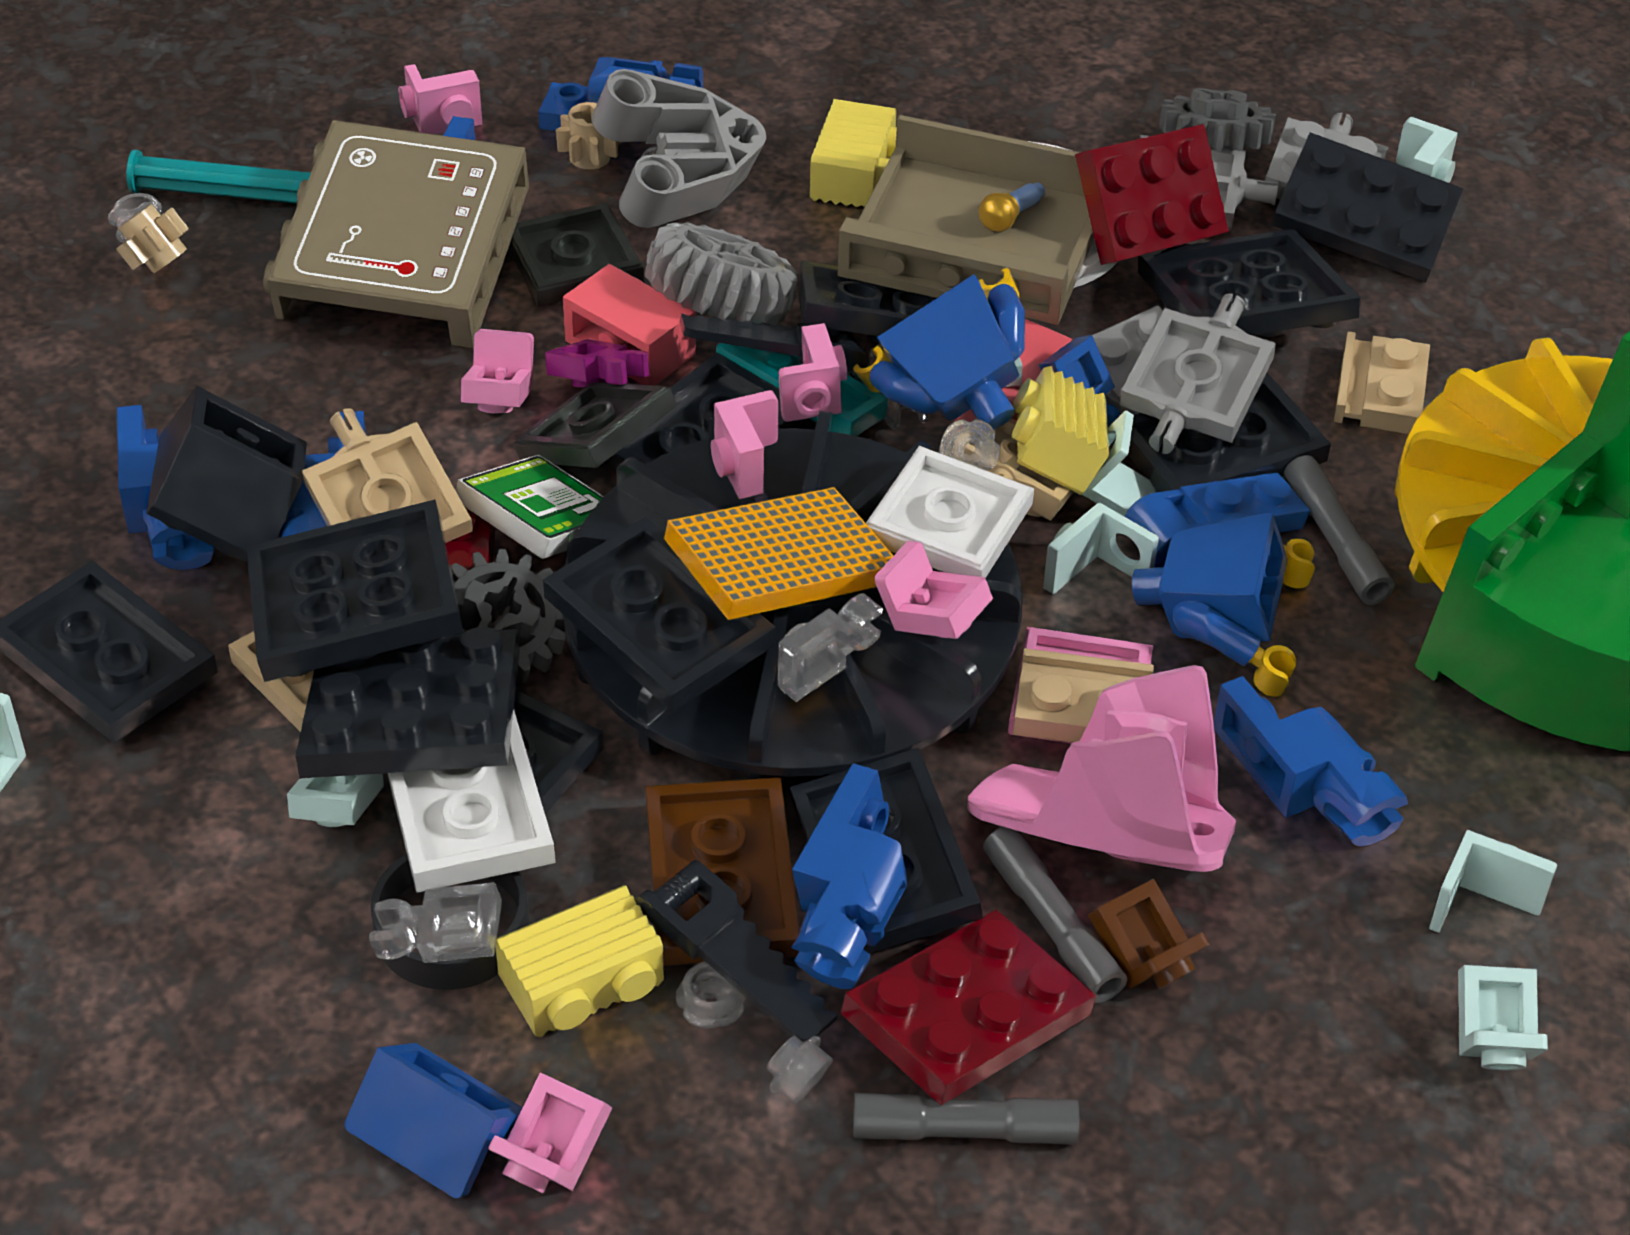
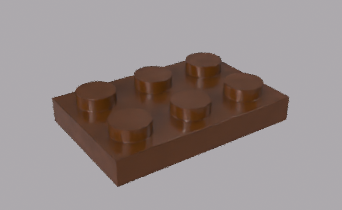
[645,777,800,966]

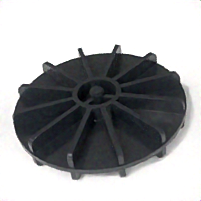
[562,410,1023,780]

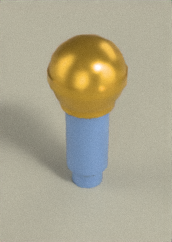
[978,182,1045,232]

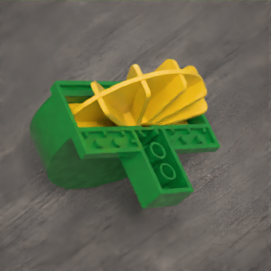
[1394,331,1630,752]

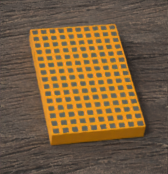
[664,487,893,620]

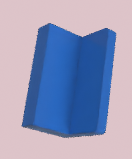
[344,1043,523,1198]

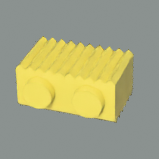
[810,99,897,209]
[1012,366,1109,495]
[495,885,664,1037]

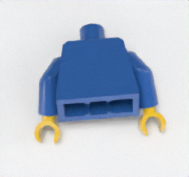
[853,268,1025,431]
[1132,513,1315,697]

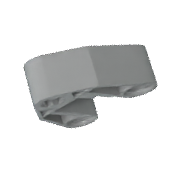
[592,69,766,228]

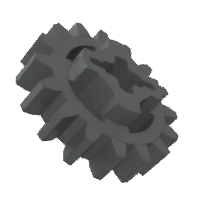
[1159,88,1276,151]
[451,549,566,684]

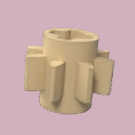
[556,102,622,170]
[116,203,189,274]

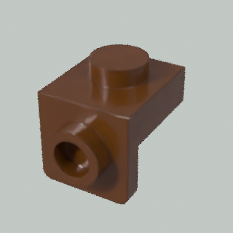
[1088,879,1210,989]

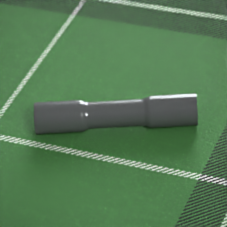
[1284,455,1395,605]
[983,827,1127,1003]
[853,1093,1079,1145]

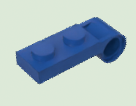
[1124,473,1310,567]

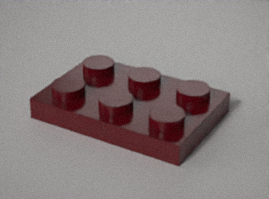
[1075,124,1229,265]
[840,909,1097,1106]

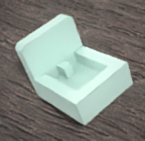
[1396,117,1458,183]
[287,773,384,827]
[1458,965,1548,1071]

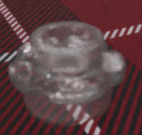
[939,419,1000,470]
[676,962,746,1029]
[766,1036,833,1104]

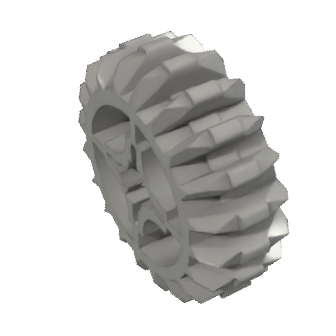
[645,222,798,326]

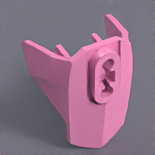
[967,665,1236,872]

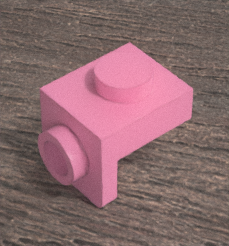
[398,64,483,134]
[778,323,847,422]
[461,329,534,413]
[711,390,778,499]
[875,541,993,639]
[488,1073,612,1193]

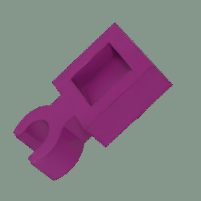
[545,339,650,387]

